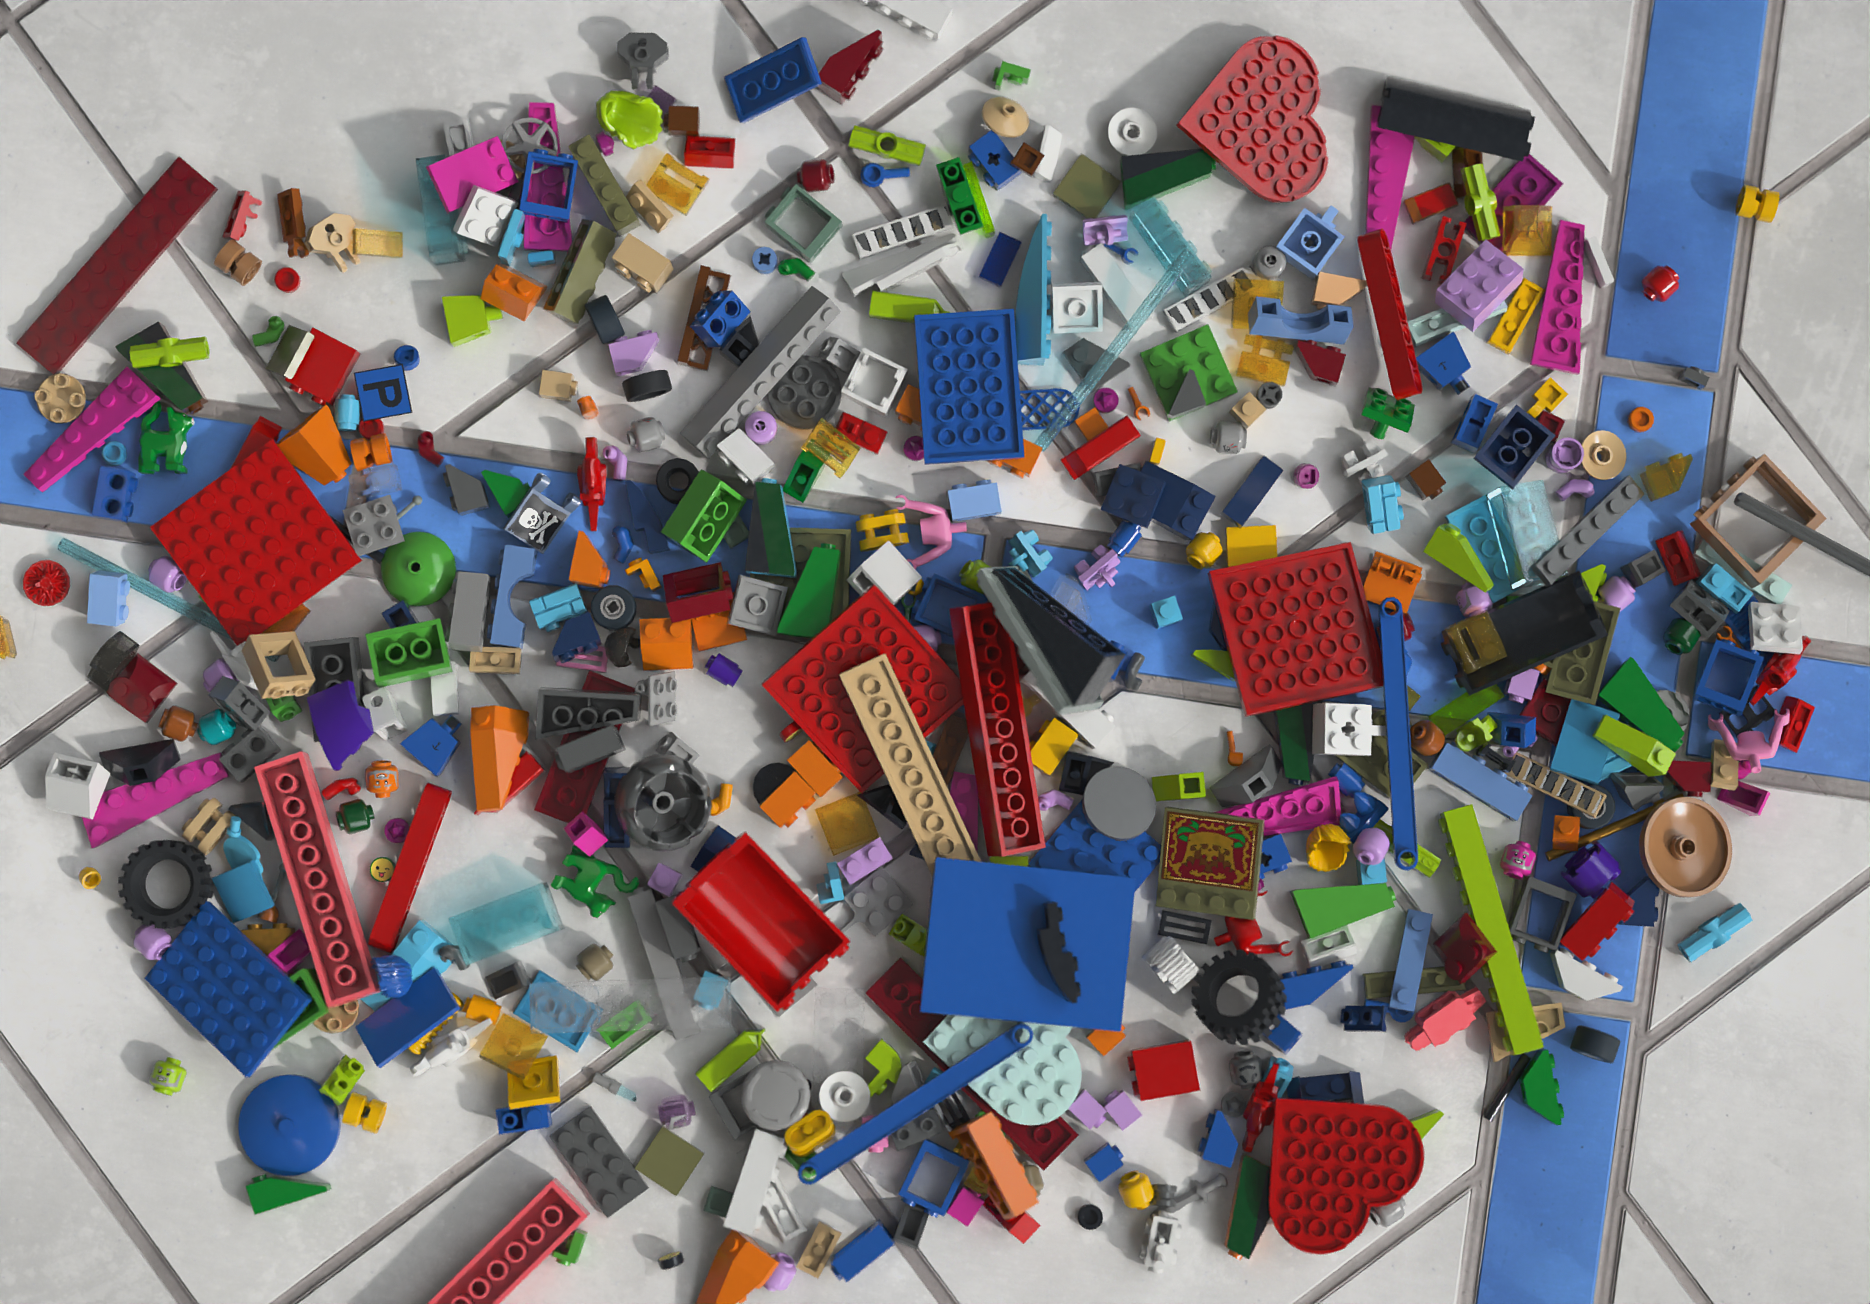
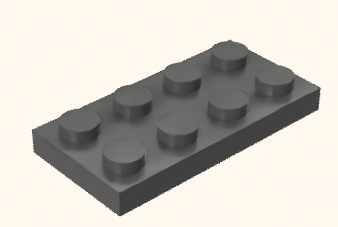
[549,1106,649,1218]

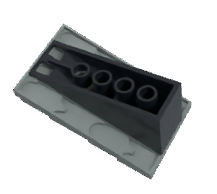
[976,566,1126,715]

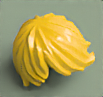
[1306,824,1351,872]

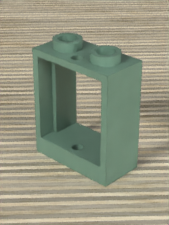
[764,184,842,263]

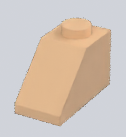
[1311,272,1367,310]

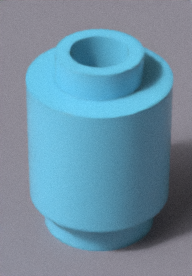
[334,394,360,431]

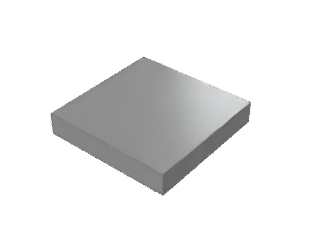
[727,575,788,636]

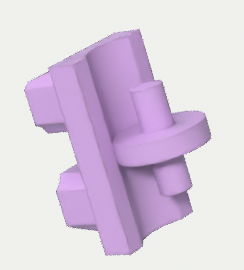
[1083,215,1128,246]
[1074,545,1120,591]

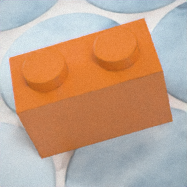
[787,740,843,797]
[759,772,816,828]

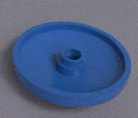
[238,1074,341,1176]

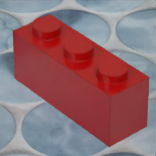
[1560,881,1635,961]

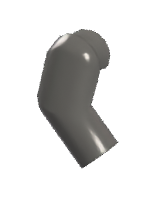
[1125,652,1145,691]
[439,945,470,970]

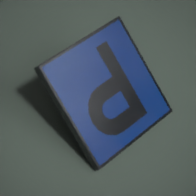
[354,364,413,422]

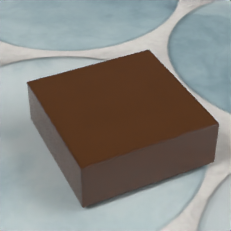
[1010,142,1045,177]

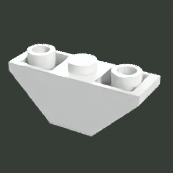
[1550,948,1623,1001]

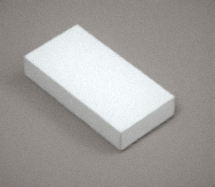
[1584,236,1614,289]

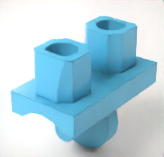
[1008,530,1053,578]

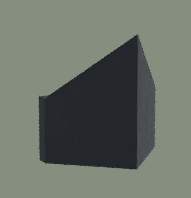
[719,316,759,368]
[1059,751,1115,795]
[857,784,907,829]
[228,801,275,841]

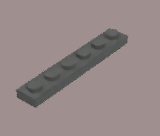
[1531,475,1644,587]

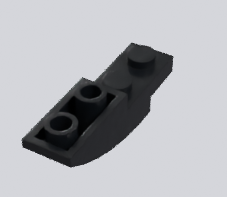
[1036,902,1081,1003]

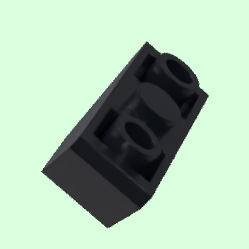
[99,739,180,786]

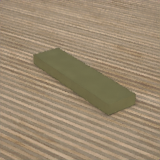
[1363,966,1466,999]

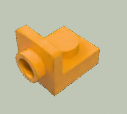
[625,558,662,592]

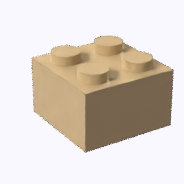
[612,233,674,293]

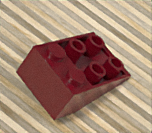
[817,30,884,105]

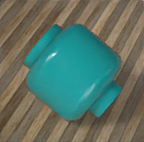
[197,709,237,745]

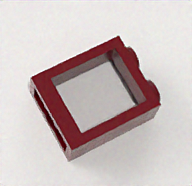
[663,562,733,623]

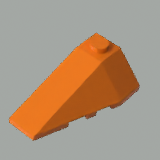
[470,705,529,812]
[696,1229,779,1304]

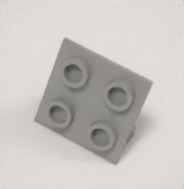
[342,495,405,556]
[635,671,677,726]

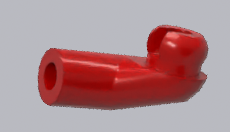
[322,778,361,800]

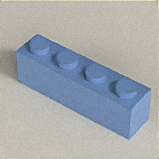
[1428,741,1533,821]

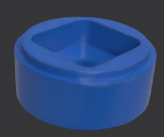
[394,345,420,371]

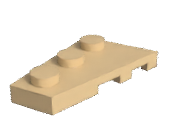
[1486,1002,1565,1062]

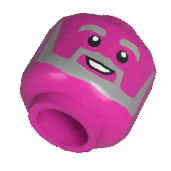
[1500,841,1536,880]

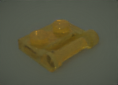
[646,153,710,216]
[800,418,861,478]
[1445,610,1508,674]

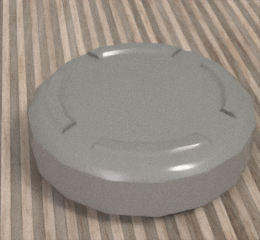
[741,1060,811,1131]

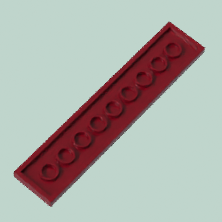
[16,157,218,375]
[865,957,1079,1171]

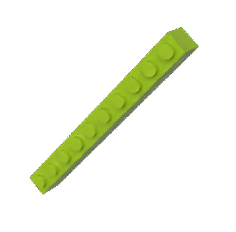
[1438,804,1544,1056]

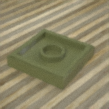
[1053,153,1122,219]
[266,325,315,379]
[634,1126,705,1196]

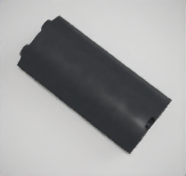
[1376,76,1535,162]
[1441,570,1608,696]

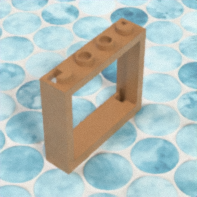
[1690,454,1827,589]

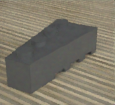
[536,687,642,739]

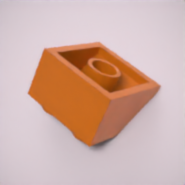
[480,264,548,321]
[569,530,611,589]
[639,618,693,671]

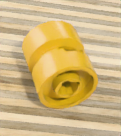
[1735,184,1780,223]
[342,1092,387,1134]

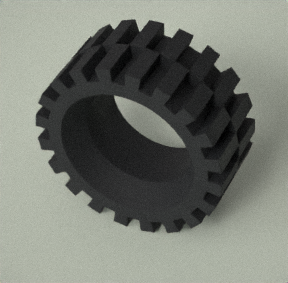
[118,840,214,929]
[1191,949,1287,1045]

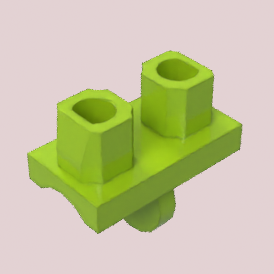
[1455,715,1498,751]
[319,1055,365,1106]

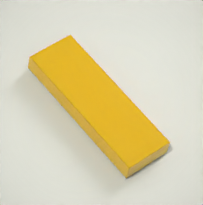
[1487,278,1545,355]

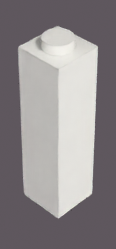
[1080,243,1153,333]

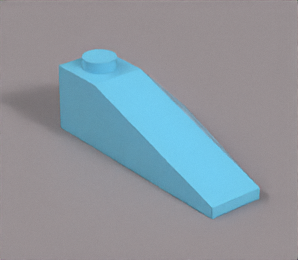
[361,920,454,1011]

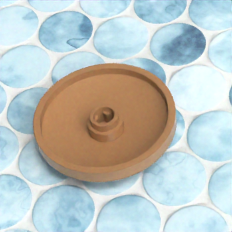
[1639,797,1732,898]

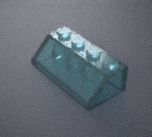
[1129,197,1212,298]

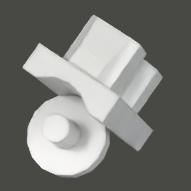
[1341,440,1388,483]

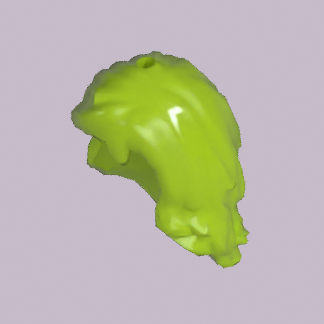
[596,91,664,149]

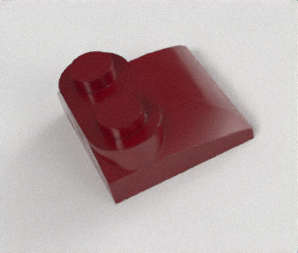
[106,653,178,723]
[1433,912,1497,984]

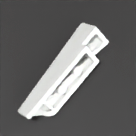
[842,233,964,298]

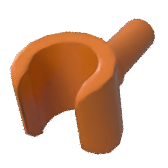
[1128,387,1150,420]
[1716,626,1742,649]
[1227,731,1243,766]

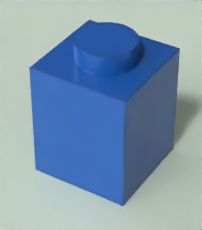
[1084,1142,1124,1183]

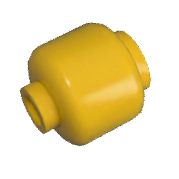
[1185,532,1222,570]
[1118,1170,1155,1210]

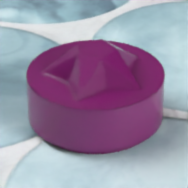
[595,131,614,157]
[1093,388,1119,413]
[904,436,924,461]
[1293,463,1319,489]
[385,818,410,843]

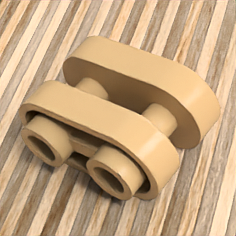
[182,798,236,855]

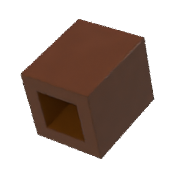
[664,106,700,136]
[1405,459,1446,500]

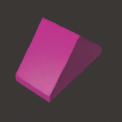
[1717,781,1770,816]
[267,928,311,975]

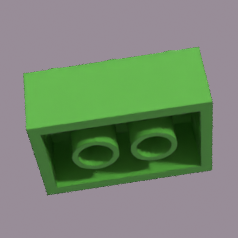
[661,469,747,563]

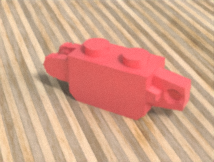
[1404,987,1486,1051]

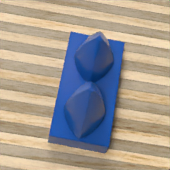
[1340,792,1389,844]

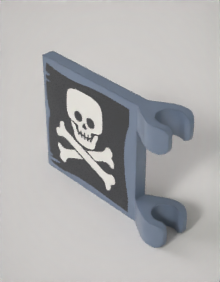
[503,473,581,554]

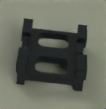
[1719,685,1778,739]
[1473,743,1516,773]

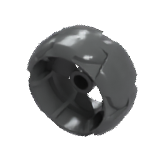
[614,754,712,851]

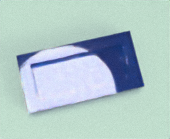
[979,232,1022,288]

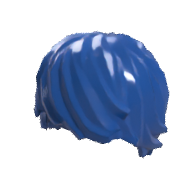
[370,955,412,998]

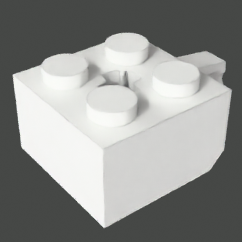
[1312,703,1386,756]

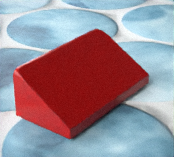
[684,136,736,169]
[1655,530,1701,586]
[1769,696,1815,753]

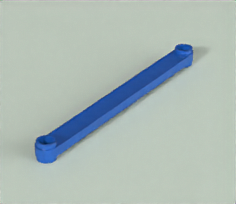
[1378,597,1418,870]
[798,1023,1033,1185]

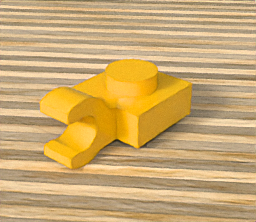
[1527,377,1568,419]

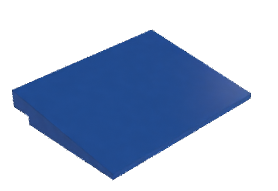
[920,857,1136,1032]

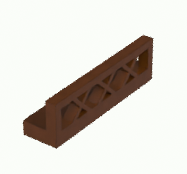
[677,265,731,371]

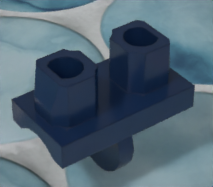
[1340,1006,1388,1032]

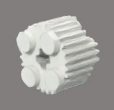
[1142,936,1199,994]

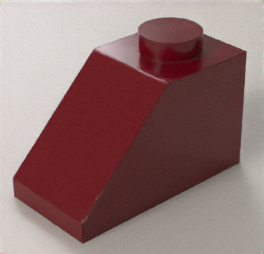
[1665,760,1711,797]

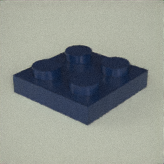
[1100,464,1166,529]

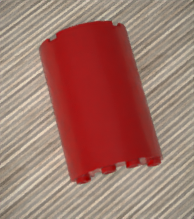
[672,832,851,1012]

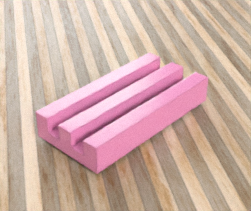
[556,646,610,672]

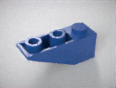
[1280,960,1354,1010]

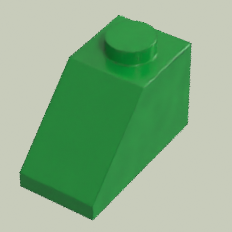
[783,441,831,503]
[481,470,531,518]

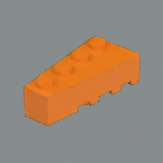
[948,1112,1039,1220]

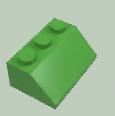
[366,618,453,688]
[271,968,329,1051]

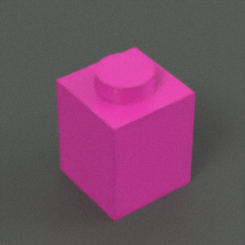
[564,812,608,856]
[946,1185,984,1227]

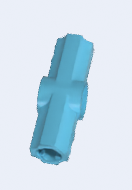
[1677,903,1753,962]

